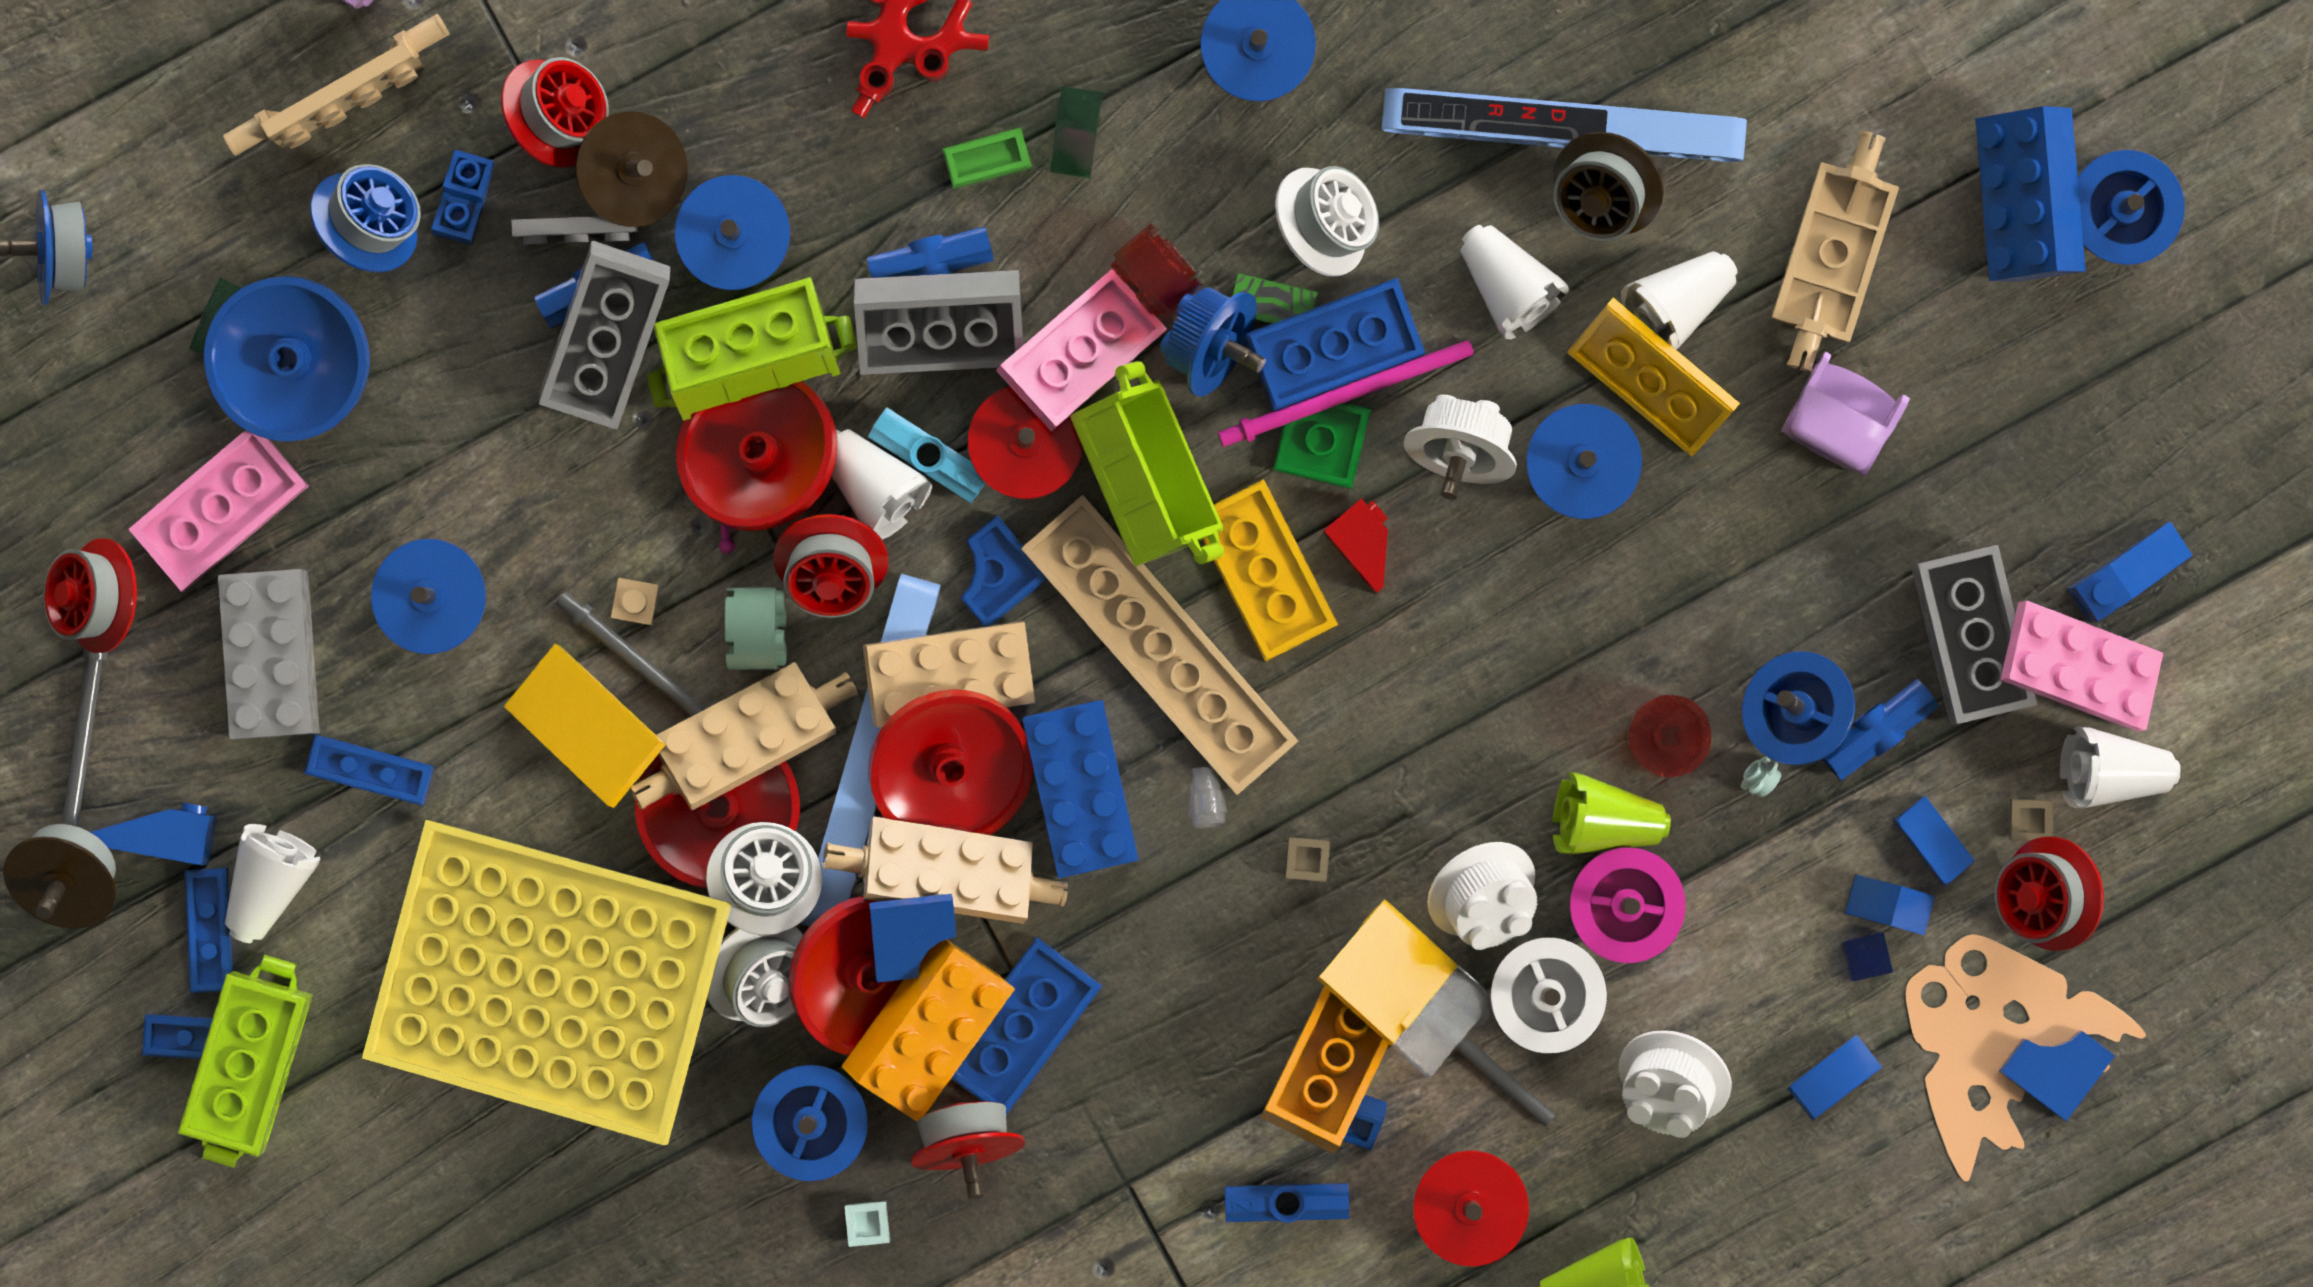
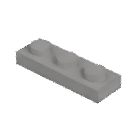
[511,216,639,245]

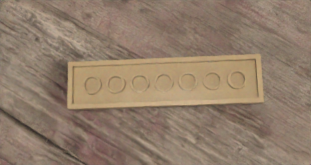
[1021,495,1299,795]

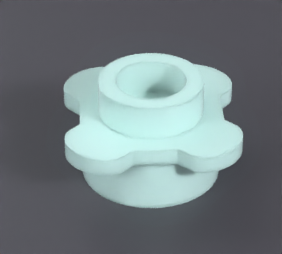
[1741,756,1781,797]

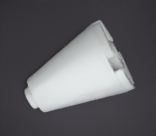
[1460,225,1569,340]
[1621,251,1737,350]
[831,429,932,540]
[2060,726,2180,809]
[225,824,321,943]

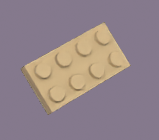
[863,621,1035,728]

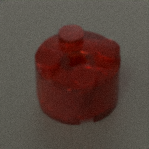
[1110,222,1204,317]
[1625,695,1711,777]

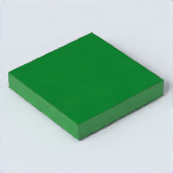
[1272,396,1371,490]

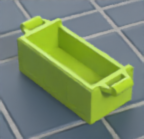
[646,277,858,421]
[1070,361,1224,567]
[178,955,313,1168]

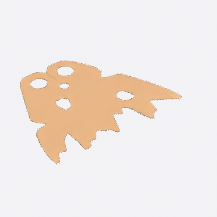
[1906,934,2146,1181]

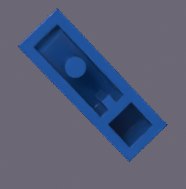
[2067,521,2193,623]
[90,802,217,865]

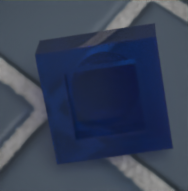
[1842,932,1893,982]

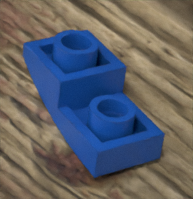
[431,150,495,246]
[1787,1035,1882,1121]

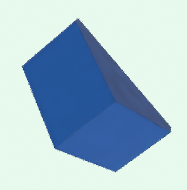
[1844,874,1935,935]

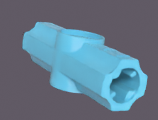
[868,407,985,504]

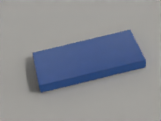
[1244,278,1426,411]
[951,937,1102,1115]

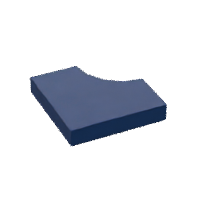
[960,515,1047,627]
[869,893,956,983]
[1999,1031,2115,1121]

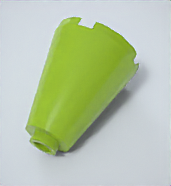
[1553,772,1671,854]
[1540,1238,1650,1287]

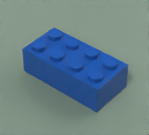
[1975,106,2086,282]
[1022,699,1139,879]

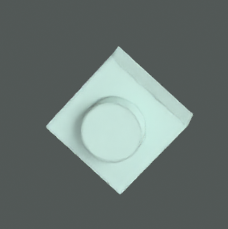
[845,1200,890,1247]

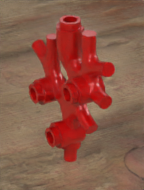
[846,0,990,119]

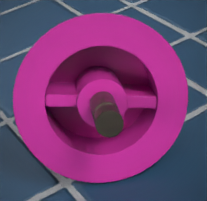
[1570,847,1686,963]

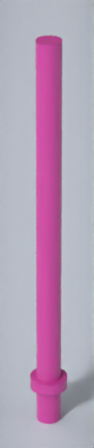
[1217,340,1474,447]

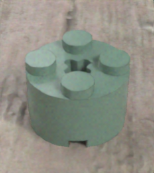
[725,587,787,670]

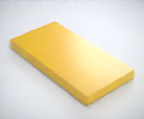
[1567,298,1740,457]
[1203,479,1338,662]
[504,644,666,808]

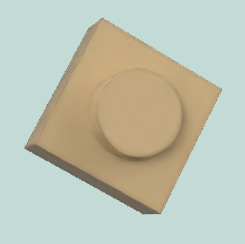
[611,578,660,626]

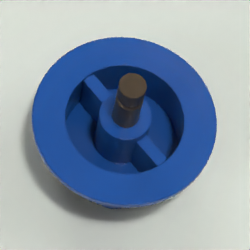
[2078,150,2185,265]
[1160,287,1266,397]
[1742,651,1855,765]
[752,1065,868,1181]

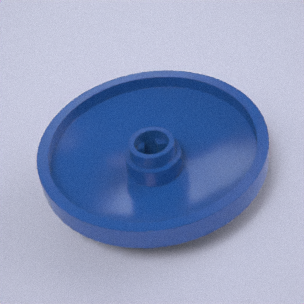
[204,276,370,441]

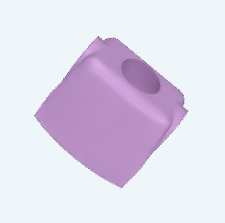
[1781,351,1910,477]

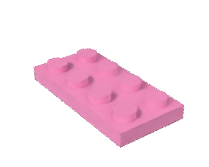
[996,269,1167,432]
[129,430,309,592]
[2001,601,2163,732]

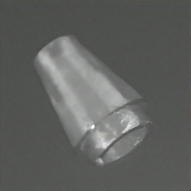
[1188,767,1229,829]

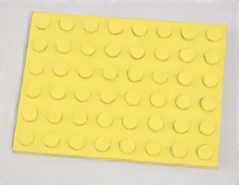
[362,820,732,1145]

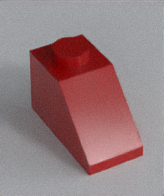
[1323,498,1388,594]

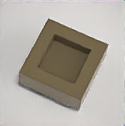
[2009,799,2053,841]
[1285,837,1330,882]

